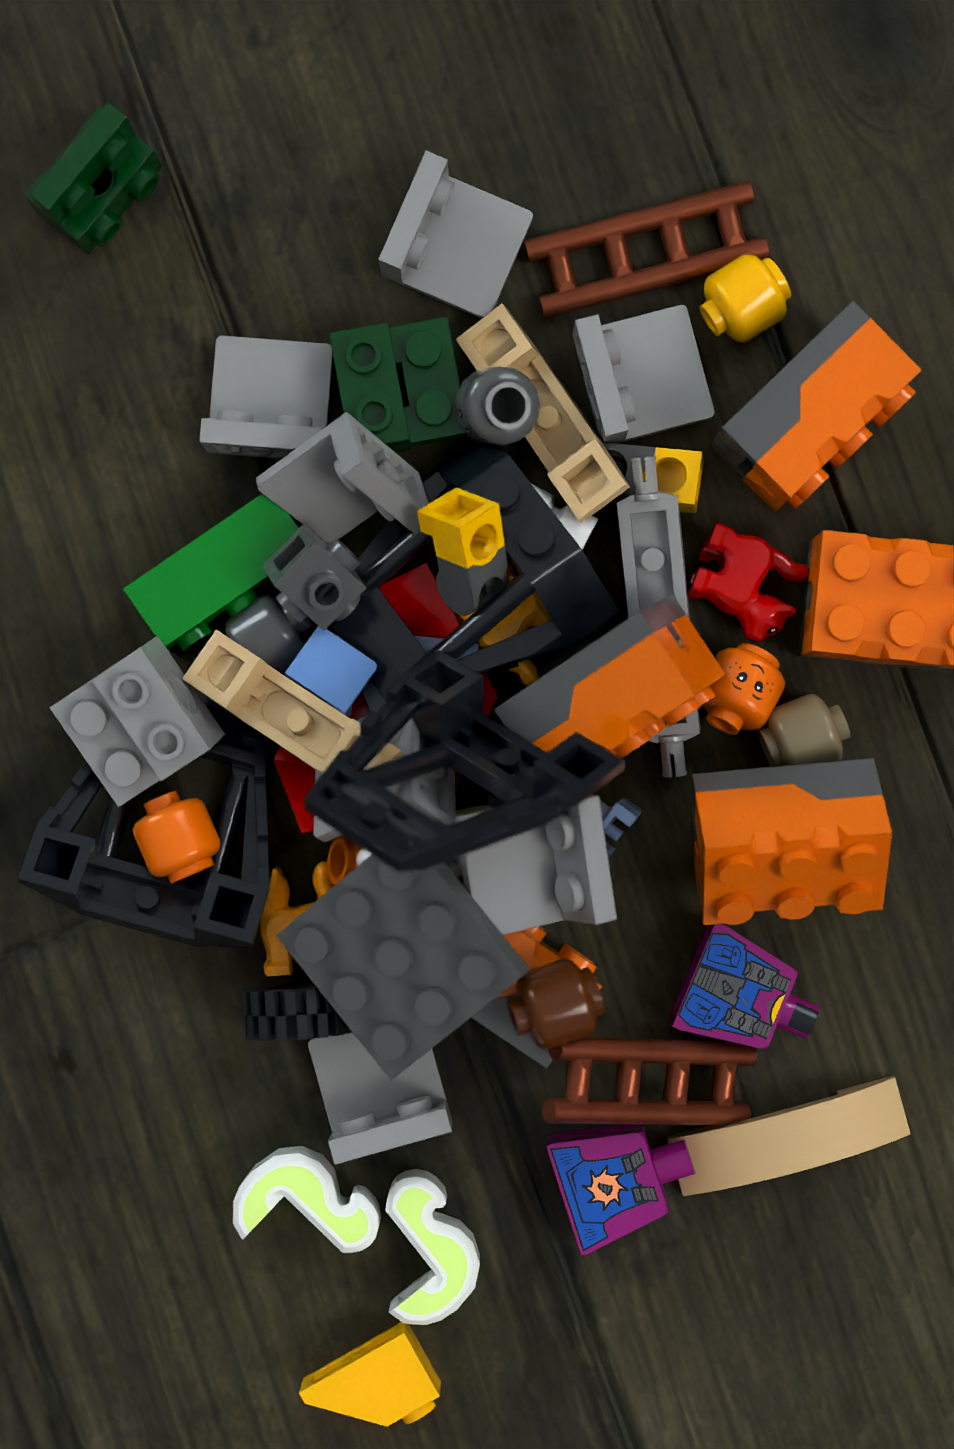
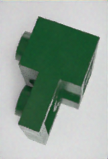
[23,102,163,255]
[329,317,467,453]

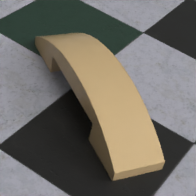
[456,304,630,523]
[182,630,404,774]
[667,1076,910,1196]

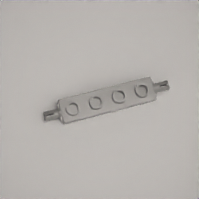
[617,456,701,778]

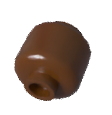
[507,959,604,1050]

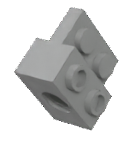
[50,635,225,807]

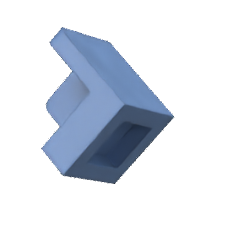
[285,626,377,717]

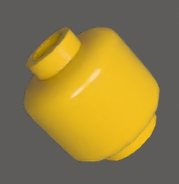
[699,254,791,343]

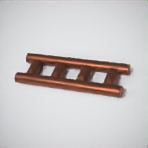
[523,180,770,319]
[542,1037,757,1125]

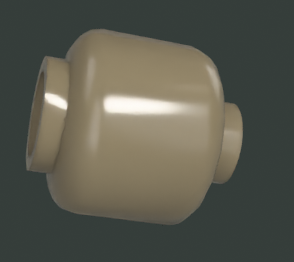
[757,694,851,767]

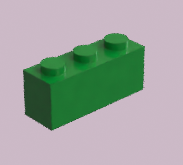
[123,493,299,653]

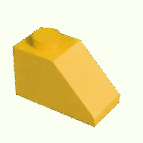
[299,1322,441,1427]

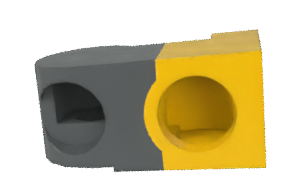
[603,443,704,513]
[417,487,508,616]

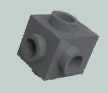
[263,523,366,631]

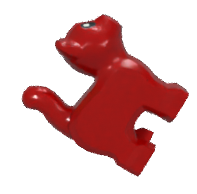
[687,522,809,643]

